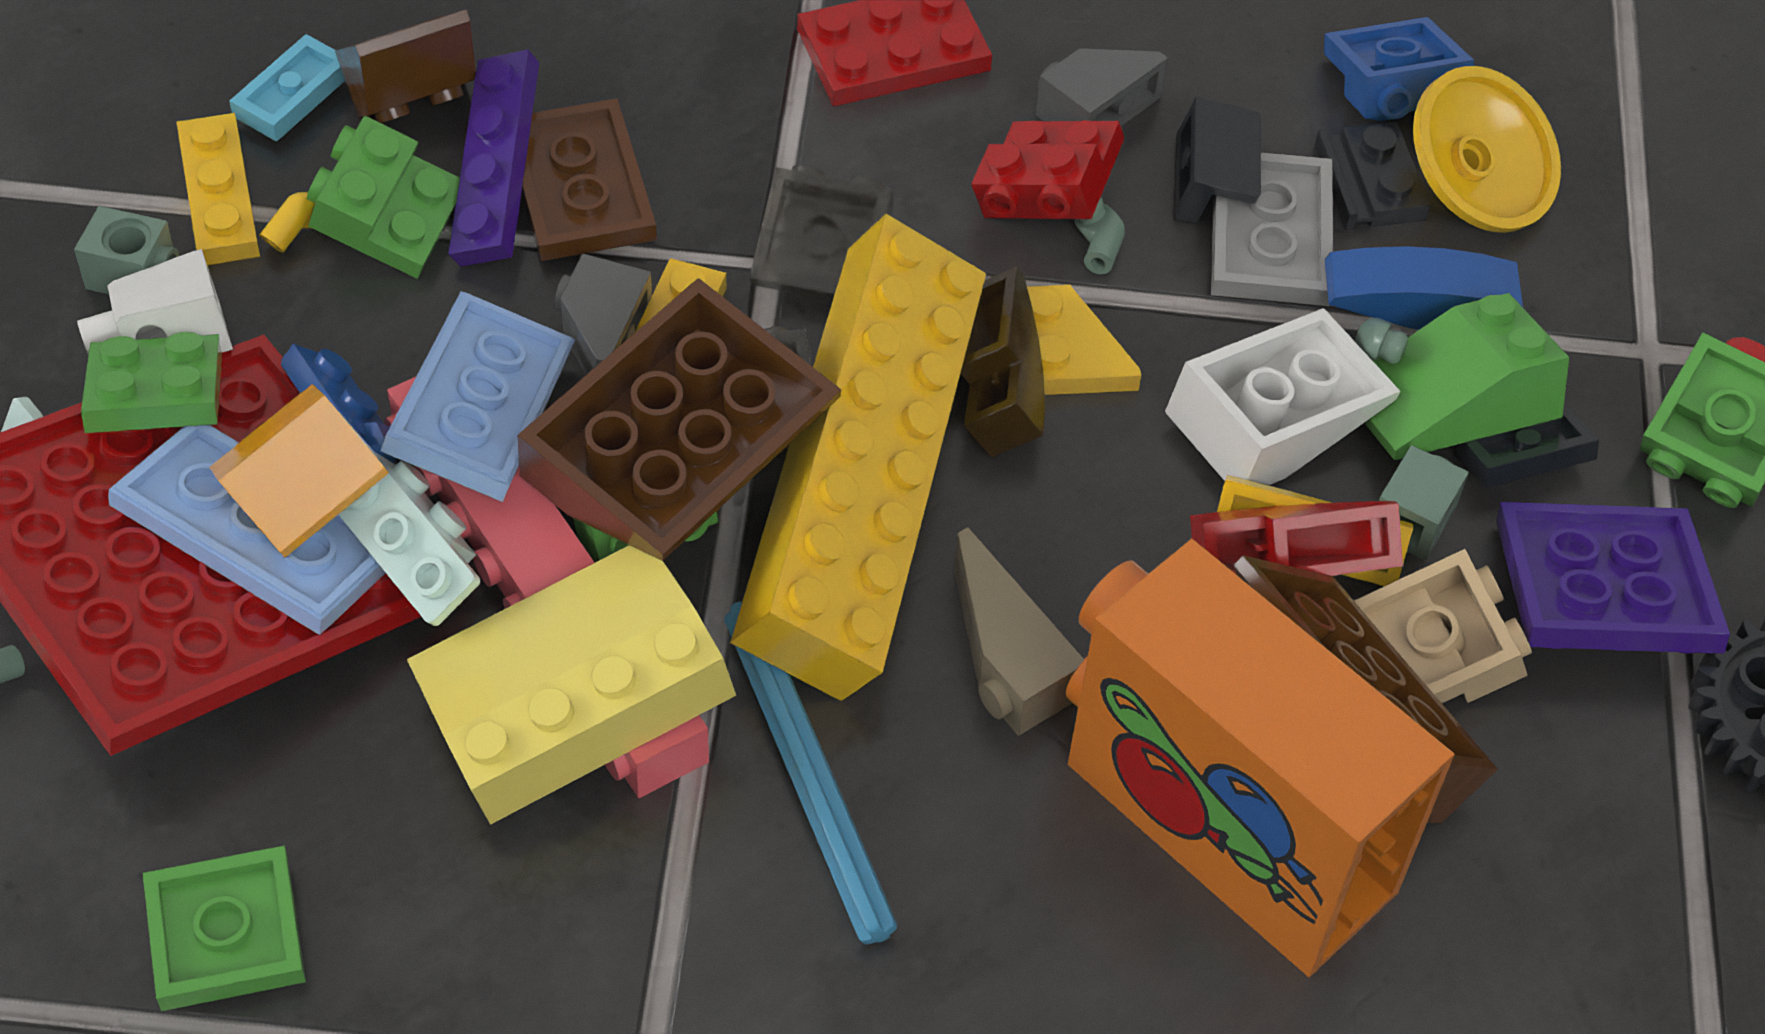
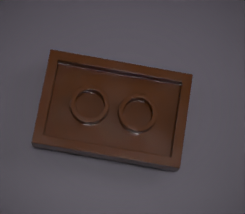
[522,98,657,261]

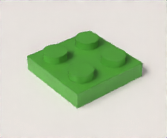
[81,332,222,433]
[143,845,306,1011]

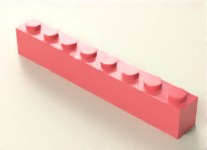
[384,377,709,799]

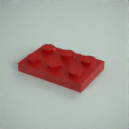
[797,0,992,107]

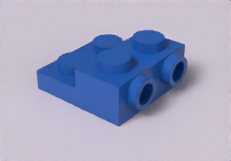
[1324,17,1474,121]

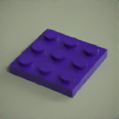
[1496,502,1730,654]

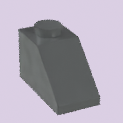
[1036,48,1168,126]
[555,254,652,375]

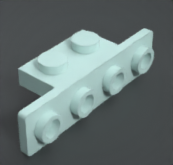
[338,411,480,626]

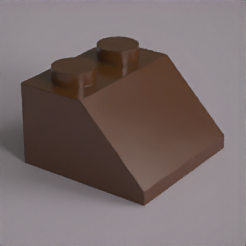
[335,9,476,123]

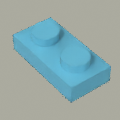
[229,34,345,142]

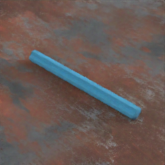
[724,601,897,945]

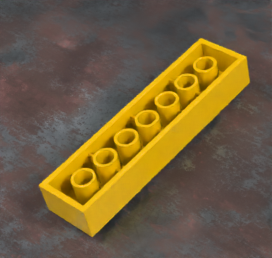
[730,214,986,701]

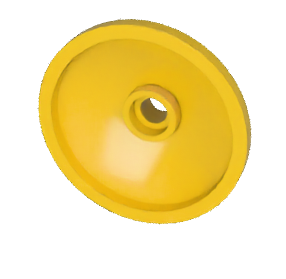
[1413,66,1561,233]

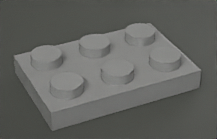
[1211,152,1333,306]

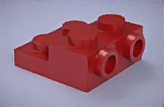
[971,120,1125,219]

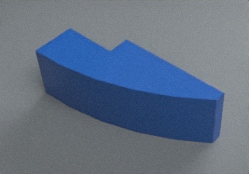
[1325,246,1523,330]

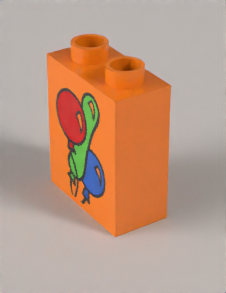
[1065,538,1455,978]

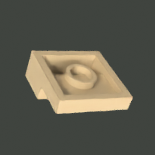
[1354,549,1532,703]

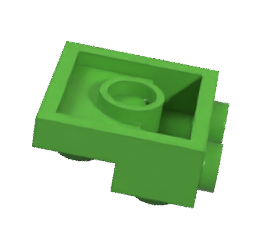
[306,115,460,279]
[1639,333,1765,508]

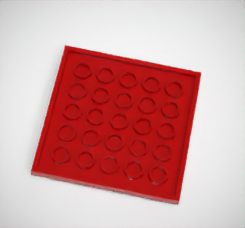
[0,334,422,756]

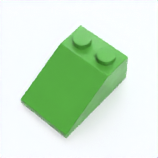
[1364,293,1569,460]

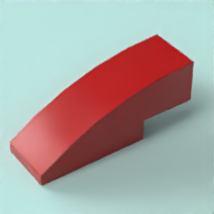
[1190,501,1403,576]

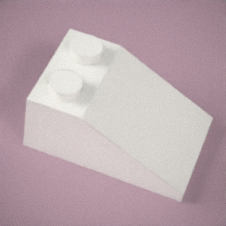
[1165,308,1401,486]

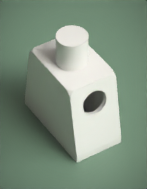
[77,249,233,355]

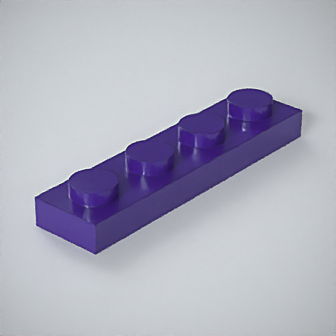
[448,49,539,267]

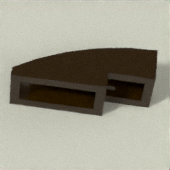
[961,266,1045,458]

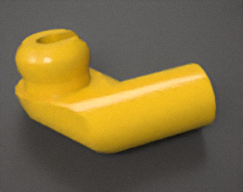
[259,192,315,253]

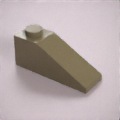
[954,527,1084,736]

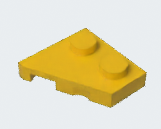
[1027,285,1141,395]

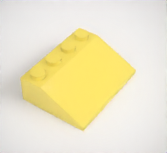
[407,545,736,825]

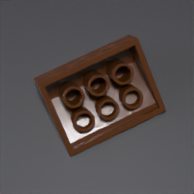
[517,278,841,561]
[1234,556,1498,823]

